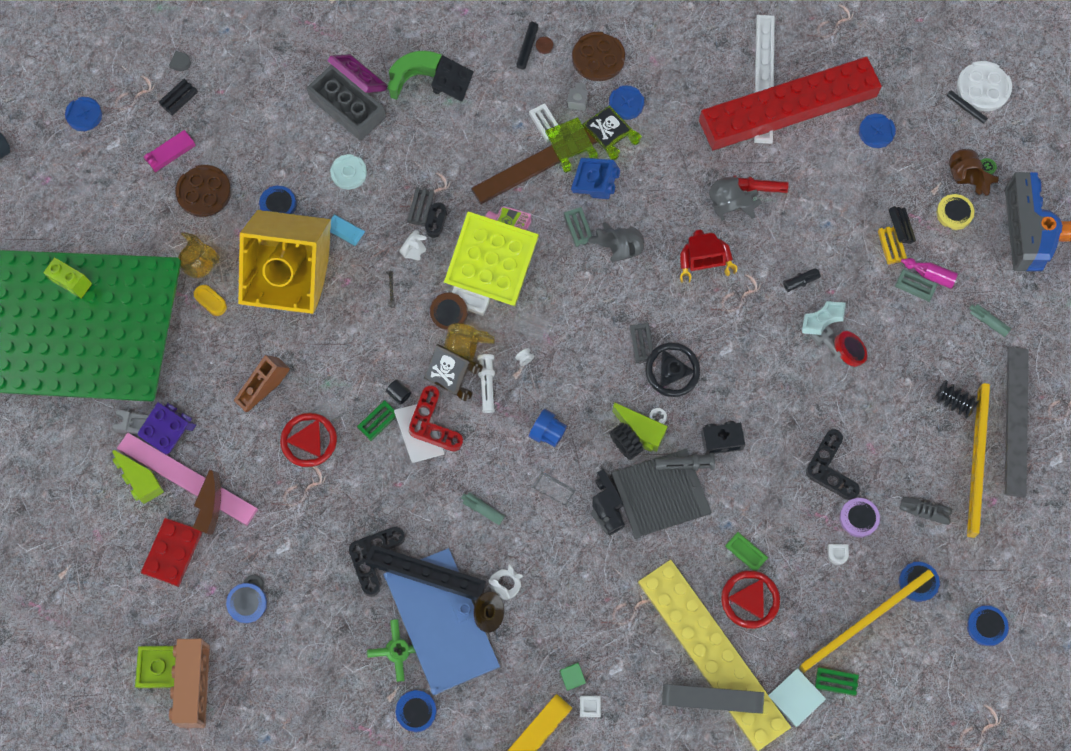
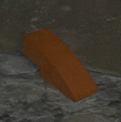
[193,469,221,535]

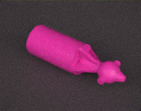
[901,258,958,289]

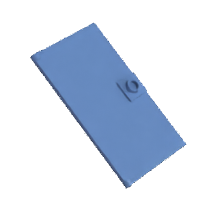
[383,548,500,695]

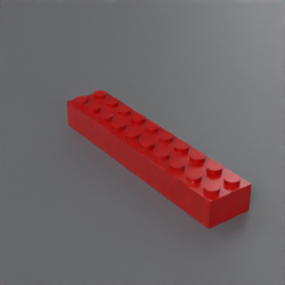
[699,56,882,151]

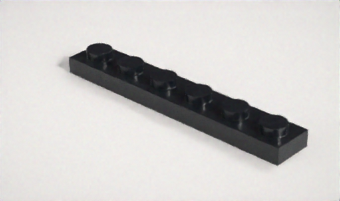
[365,545,486,601]

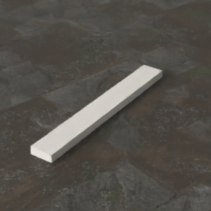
[754,15,775,144]

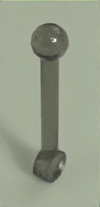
[388,271,396,308]

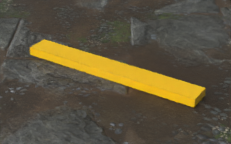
[967,383,990,538]
[799,570,934,673]

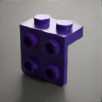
[138,402,196,454]

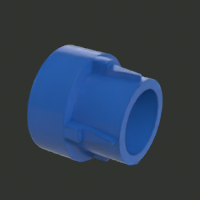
[528,408,567,447]

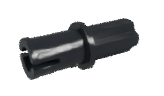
[783,268,821,292]

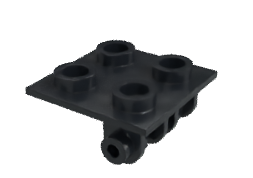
[431,55,474,102]

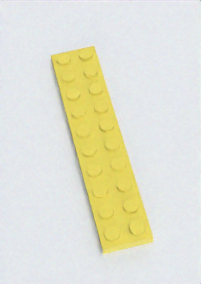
[638,560,791,751]

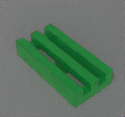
[357,400,396,441]
[815,667,859,696]

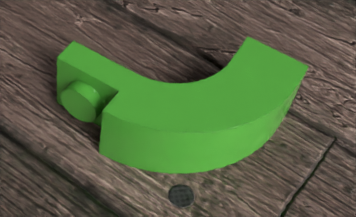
[388,51,442,100]

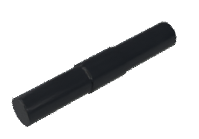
[947,90,988,124]

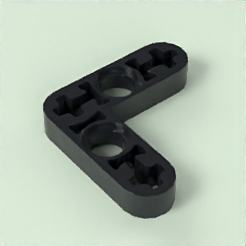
[806,429,860,500]
[349,527,405,597]

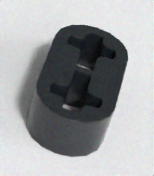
[425,203,447,238]

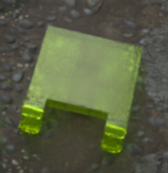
[545,117,598,173]

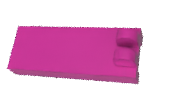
[143,130,196,172]

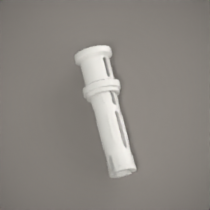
[477,354,495,413]

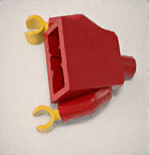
[680,230,737,283]

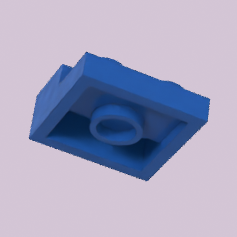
[571,158,620,199]

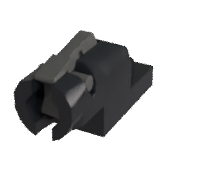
[591,469,625,536]

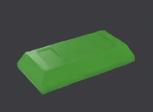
[725,532,768,571]

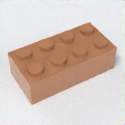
[169,639,210,728]

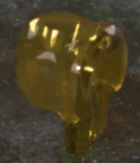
[178,232,220,279]
[444,323,495,361]

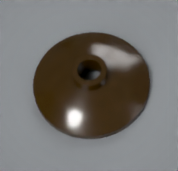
[474,592,504,633]

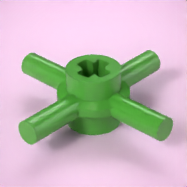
[367,619,416,682]

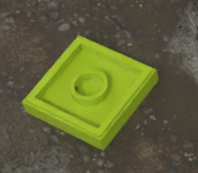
[135,646,176,688]

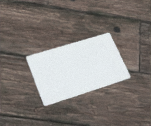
[394,404,444,463]

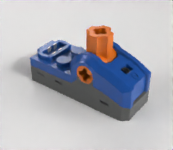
[1005,172,1071,271]

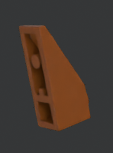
[234,355,290,412]

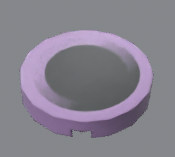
[839,498,880,538]

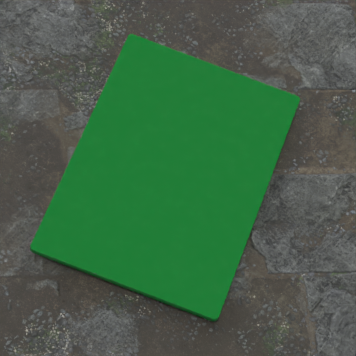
[0,250,181,402]

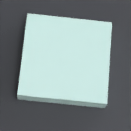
[768,668,826,727]

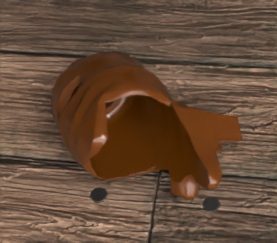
[949,149,999,196]

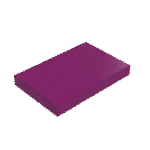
[327,54,388,93]

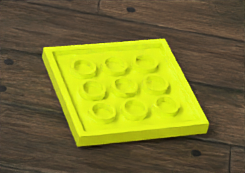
[444,212,539,306]

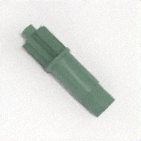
[969,304,1011,337]
[461,493,505,525]

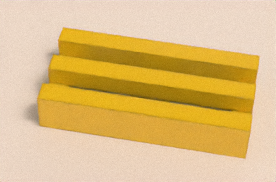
[878,226,907,265]

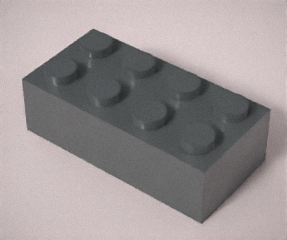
[306,64,386,141]

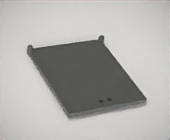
[611,449,712,539]

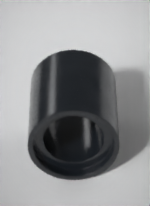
[386,379,411,405]

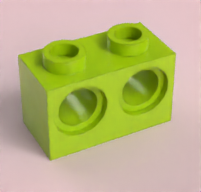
[43,257,92,298]

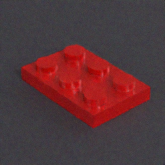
[141,518,202,587]

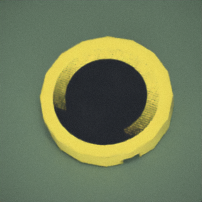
[936,194,975,230]

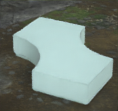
[802,301,846,335]

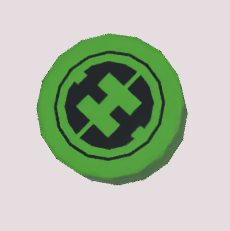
[981,158,997,175]

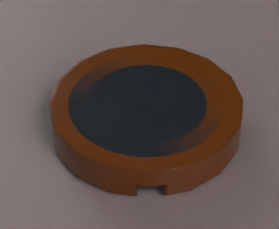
[430,292,468,330]

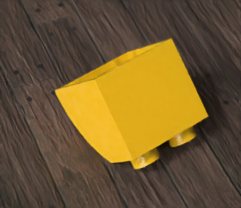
[238,210,331,314]

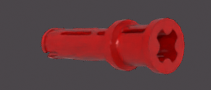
[733,175,788,193]

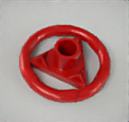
[280,413,337,467]
[721,570,780,629]

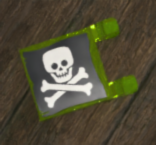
[582,105,641,160]

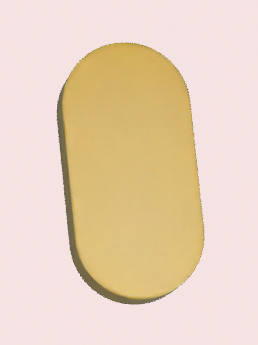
[194,285,227,316]

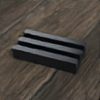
[159,79,198,116]
[888,206,916,244]

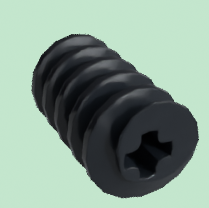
[934,380,979,419]

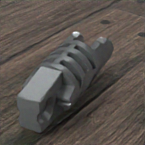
[900,497,952,525]

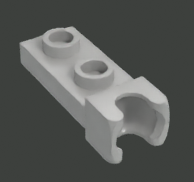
[112,410,149,435]

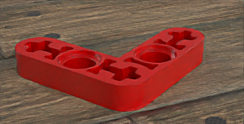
[408,386,463,452]

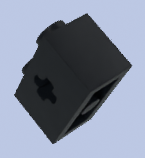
[701,421,745,455]

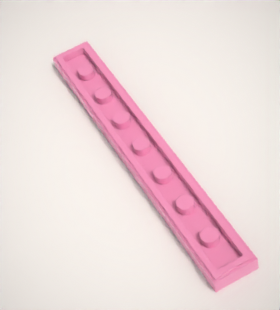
[117,433,258,526]

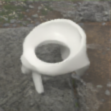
[399,229,427,261]
[489,564,523,600]

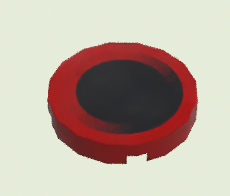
[834,331,868,367]

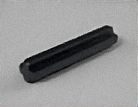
[516,21,538,70]

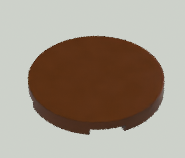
[572,32,625,81]
[175,165,232,217]

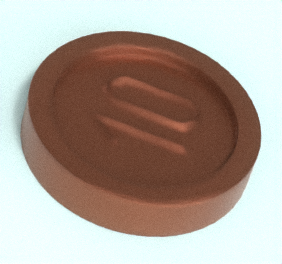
[536,37,553,54]

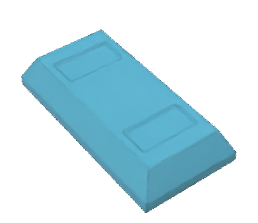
[330,214,365,246]

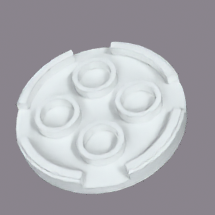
[957,61,1012,111]

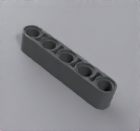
[662,684,764,714]

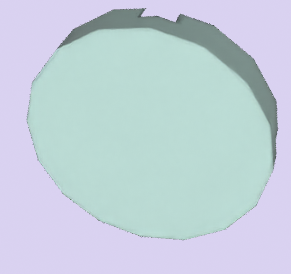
[330,154,367,190]

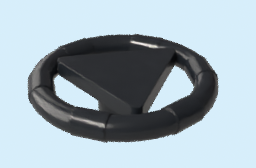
[645,342,700,397]

